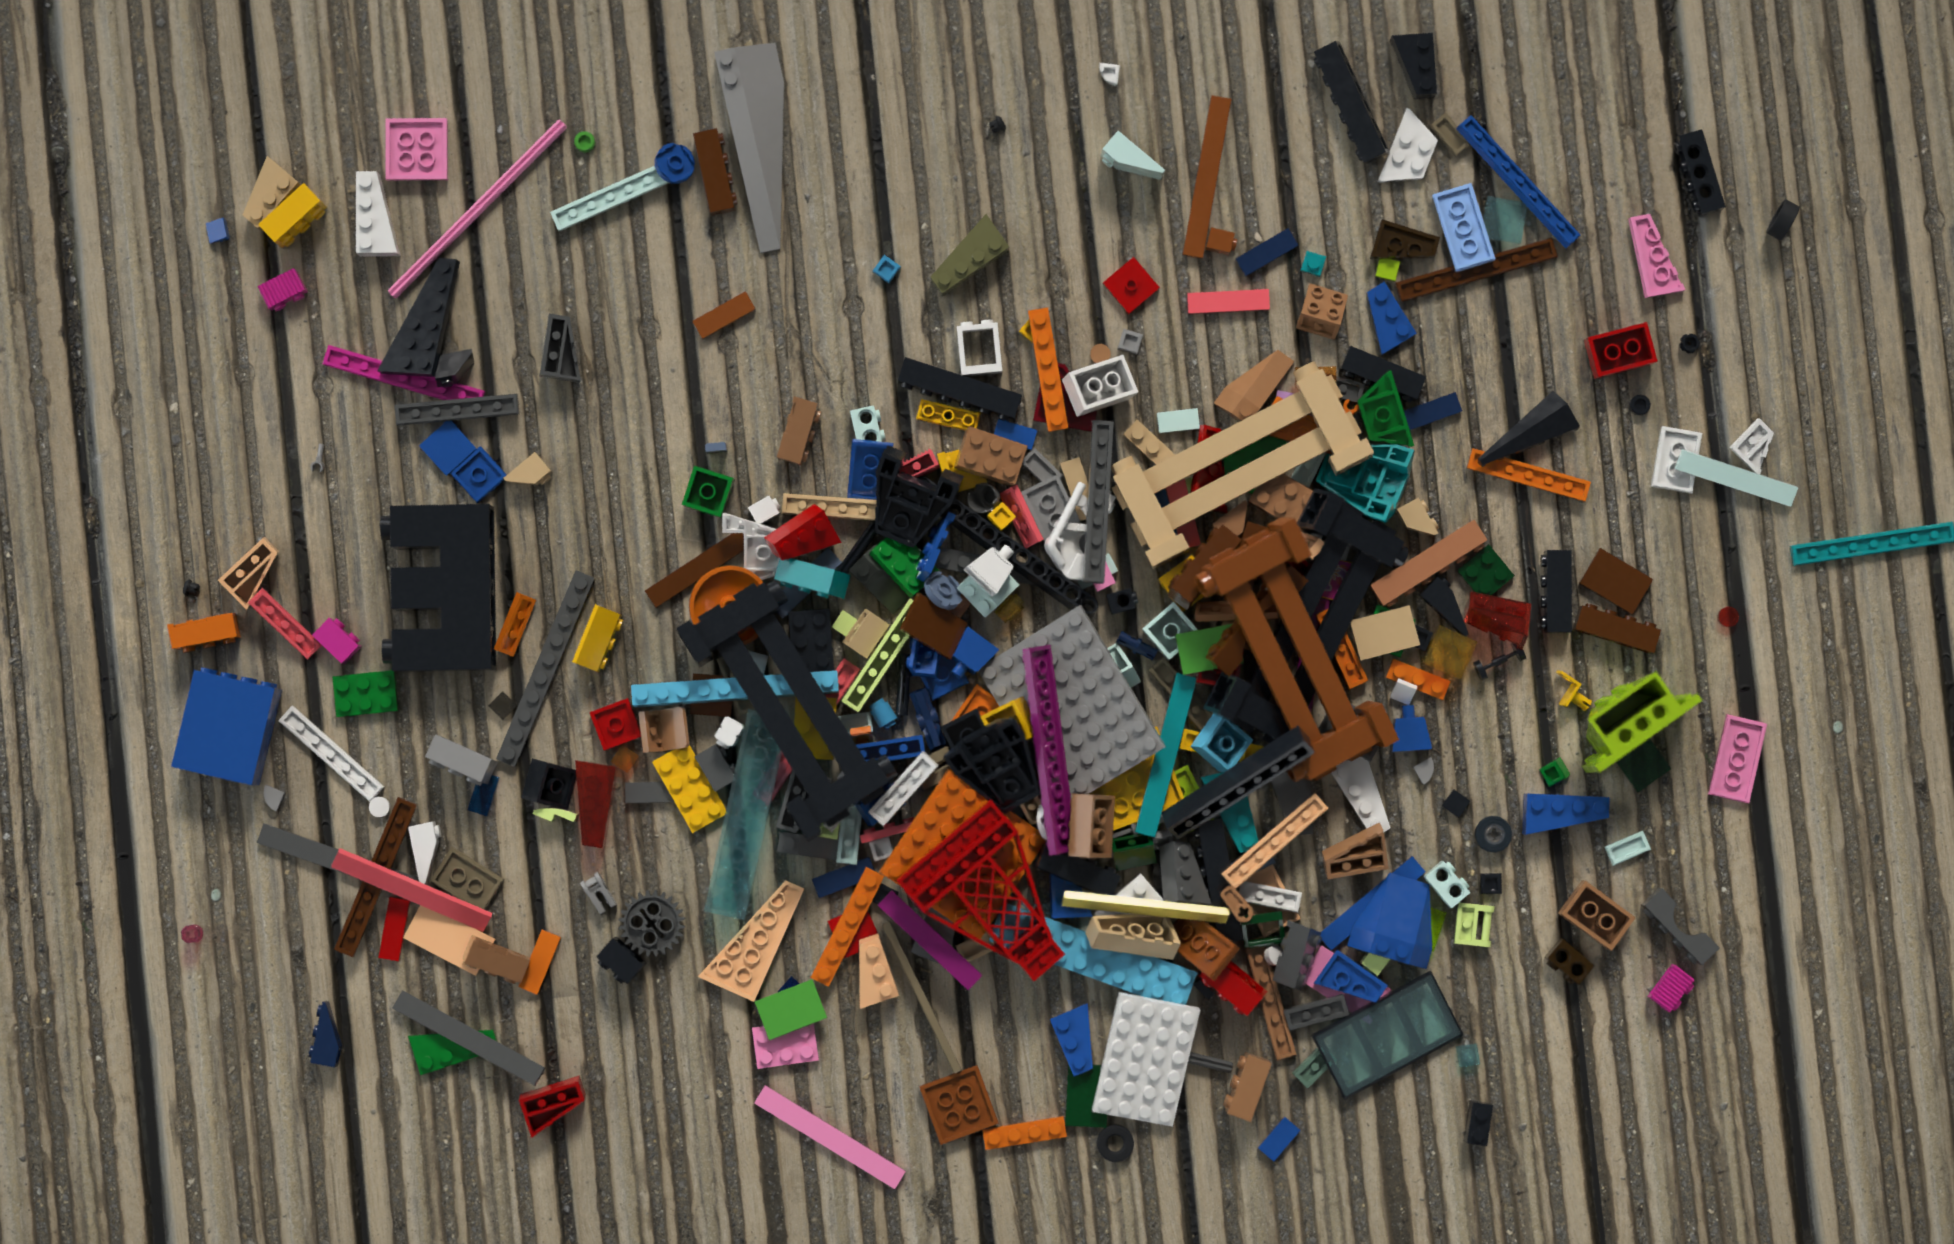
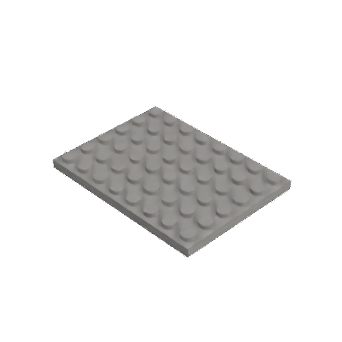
[978,605,1166,799]

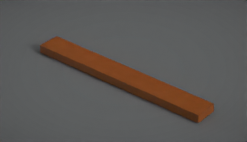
[1183,95,1231,259]

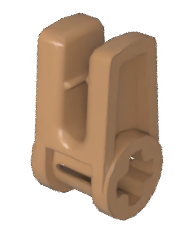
[1220,886,1253,923]

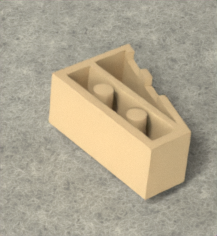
[243,156,301,232]

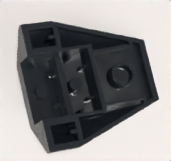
[943,717,1040,813]

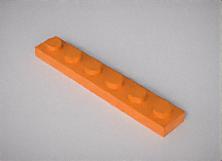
[1028,307,1068,432]
[1466,448,1591,502]
[810,867,884,987]

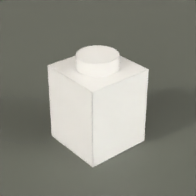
[748,496,781,525]

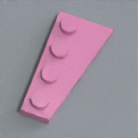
[1628,214,1686,298]

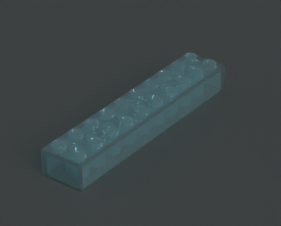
[704,709,782,920]

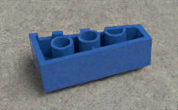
[1522,793,1610,835]

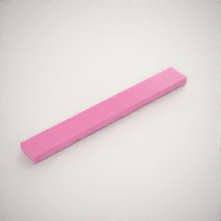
[754,1085,906,1189]

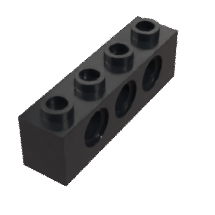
[1674,129,1726,217]

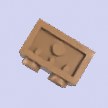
[1296,284,1348,340]

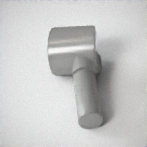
[310,444,325,472]

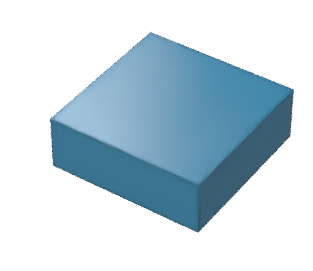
[872,255,901,283]

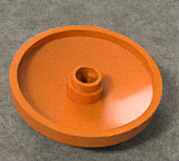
[689,565,763,645]

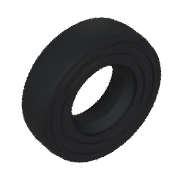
[1097,1125,1134,1162]

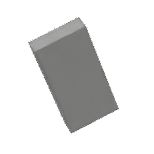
[1022,448,1063,482]

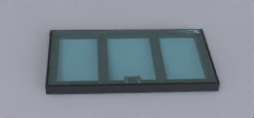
[1311,971,1464,1100]

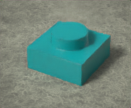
[1300,251,1326,277]

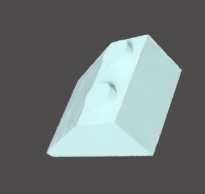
[1101,131,1165,180]

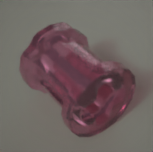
[181,924,203,943]

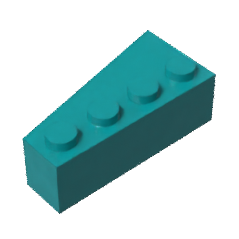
[1199,772,1258,853]

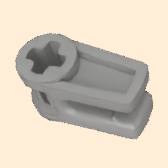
[580,872,617,915]

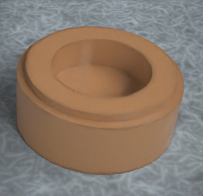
[1090,344,1111,364]

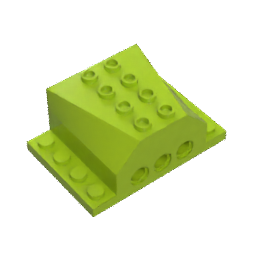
[1582,672,1702,773]

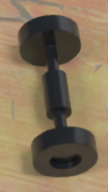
[1473,641,1526,681]

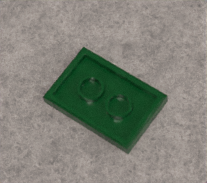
[1065,1064,1107,1128]

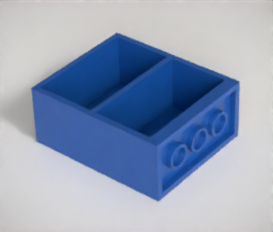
[171,667,282,785]

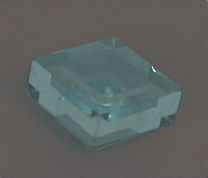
[1456,1043,1480,1067]

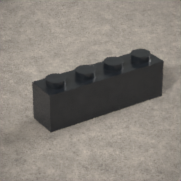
[1339,346,1426,403]
[1540,550,1572,633]
[1033,844,1121,896]

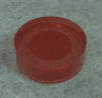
[1717,607,1739,627]

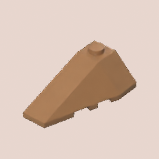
[1213,350,1294,422]

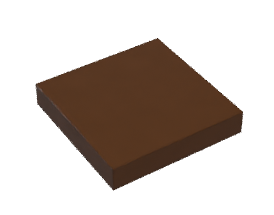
[690,673,732,717]

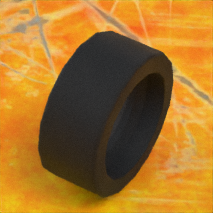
[1766,199,1800,240]

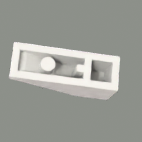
[408,822,441,885]

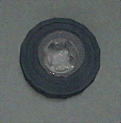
[1475,816,1512,853]

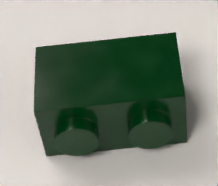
[1112,834,1157,871]

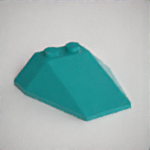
[1316,444,1415,523]

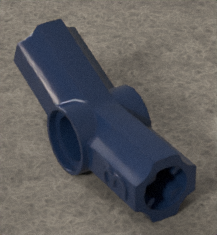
[909,687,947,751]

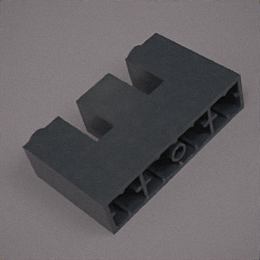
[380,504,497,672]

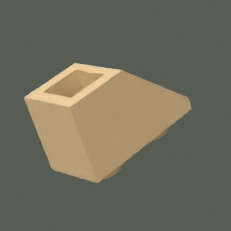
[1396,497,1439,537]

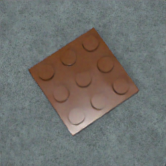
[919,1065,999,1145]

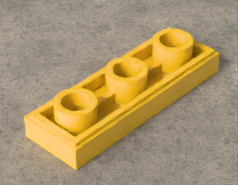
[916,399,981,431]

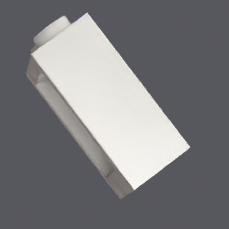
[957,320,1002,377]

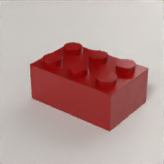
[1584,322,1658,380]
[1199,961,1268,1016]

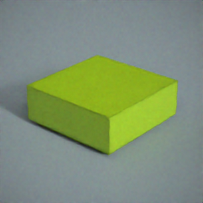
[1375,259,1400,282]

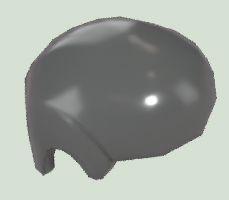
[968,483,1000,514]

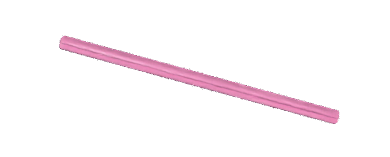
[388,120,567,298]

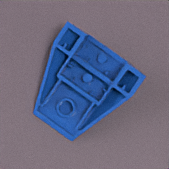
[1347,872,1432,969]

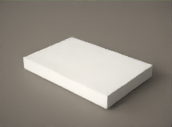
[1651,426,1702,494]

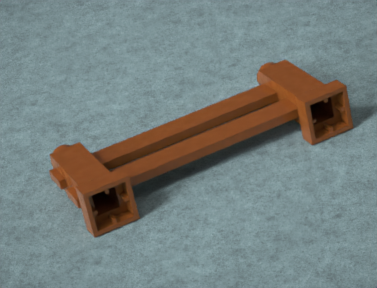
[1195,517,1399,782]

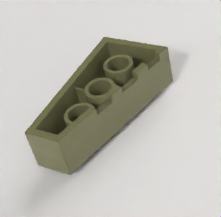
[931,214,1009,297]

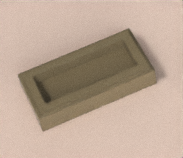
[1429,112,1470,157]

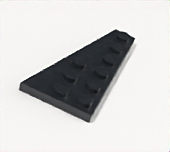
[377,258,460,377]

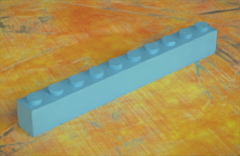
[631,670,839,708]

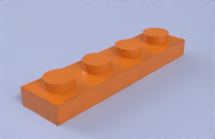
[1315,608,1368,689]
[982,1116,1067,1150]

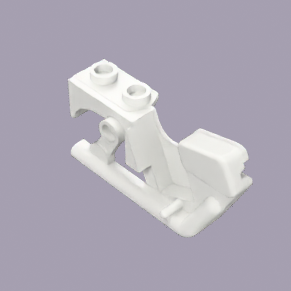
[1044,482,1116,581]

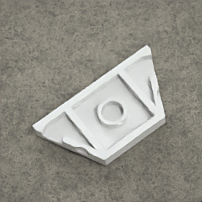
[1377,108,1438,183]

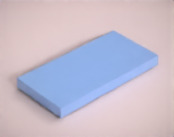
[1432,183,1495,272]

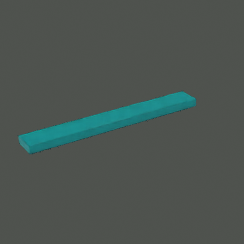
[1790,522,1954,566]
[1134,673,1197,837]

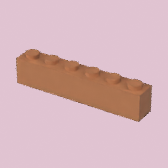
[1369,520,1487,607]

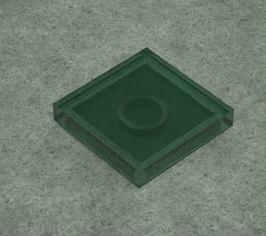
[1616,738,1671,793]

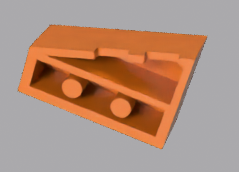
[167,613,241,653]

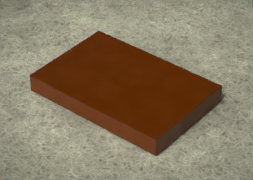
[1579,548,1653,615]
[900,593,968,659]

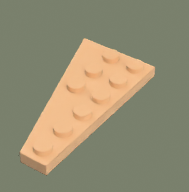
[698,880,805,1002]

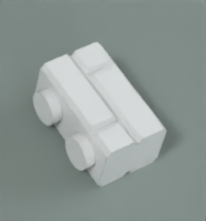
[714,717,746,749]

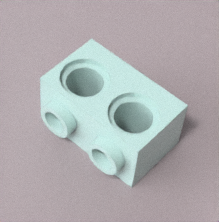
[850,405,886,442]
[1422,861,1470,909]

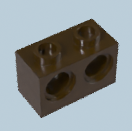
[1545,938,1595,985]

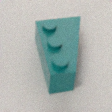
[774,558,851,599]

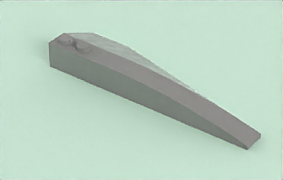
[714,43,784,253]

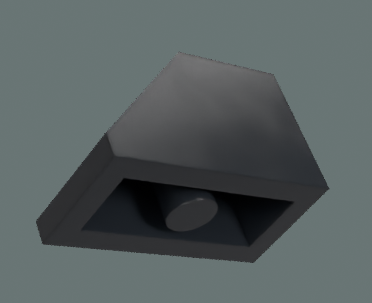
[435,349,474,388]

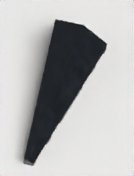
[1478,391,1580,467]

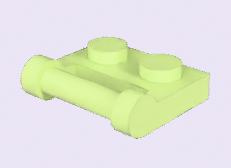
[1453,902,1495,947]

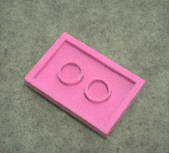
[752,1023,819,1069]

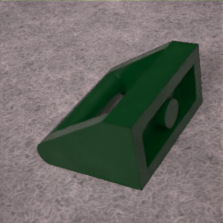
[1240,911,1285,949]

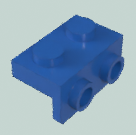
[906,637,940,677]

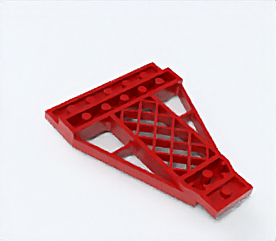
[895,800,1065,981]

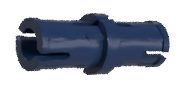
[1116,631,1158,661]

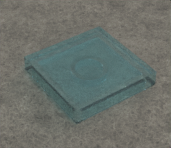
[1483,196,1527,244]

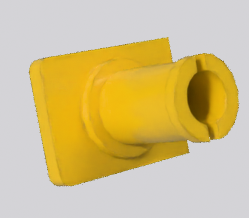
[1556,670,1592,711]

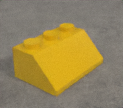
[572,604,624,672]

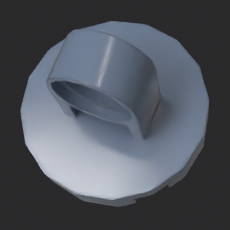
[924,571,963,610]

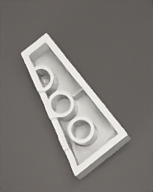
[356,171,401,256]

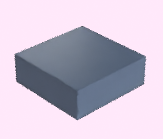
[705,442,727,454]

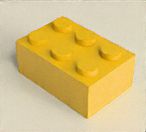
[258,183,327,248]

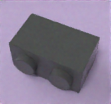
[694,744,738,792]

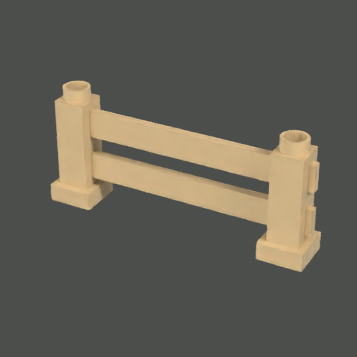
[1111,361,1374,570]

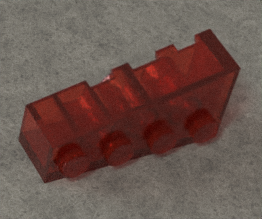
[575,760,618,848]

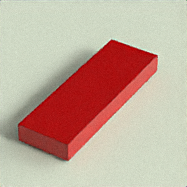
[378,897,410,961]

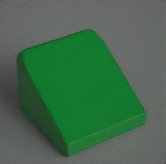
[1539,757,1570,787]

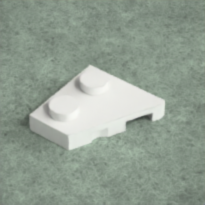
[1729,418,1774,474]

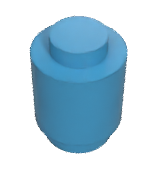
[869,698,897,730]

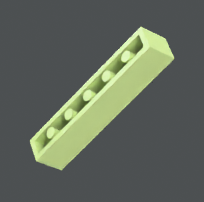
[842,599,913,713]

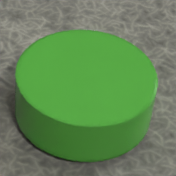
[574,131,595,153]

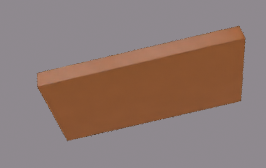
[1173,919,1240,981]

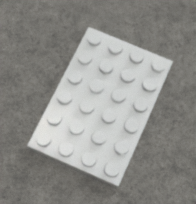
[1092,992,1200,1127]

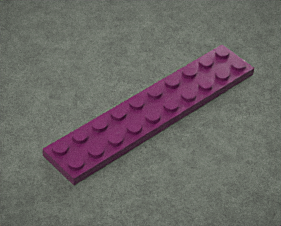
[1022,645,1071,855]

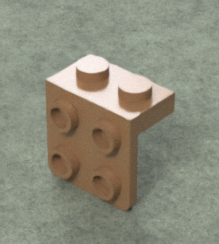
[638,707,689,753]

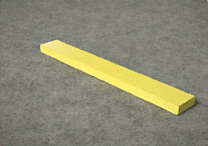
[1062,891,1229,924]

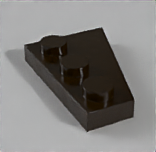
[1370,219,1440,259]

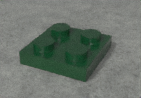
[1456,544,1515,602]

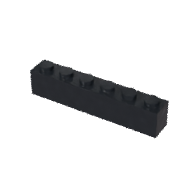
[1314,41,1390,163]
[898,357,1022,422]
[1193,816,1243,942]

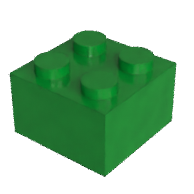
[682,466,735,518]

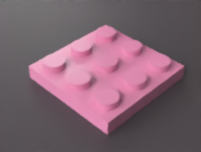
[386,118,448,181]

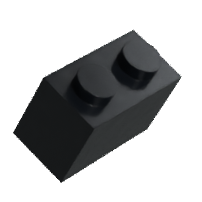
[1463,1100,1493,1146]

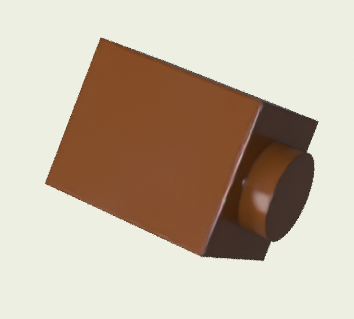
[1205,227,1237,256]

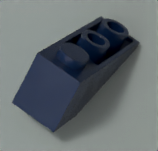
[308,1001,342,1068]

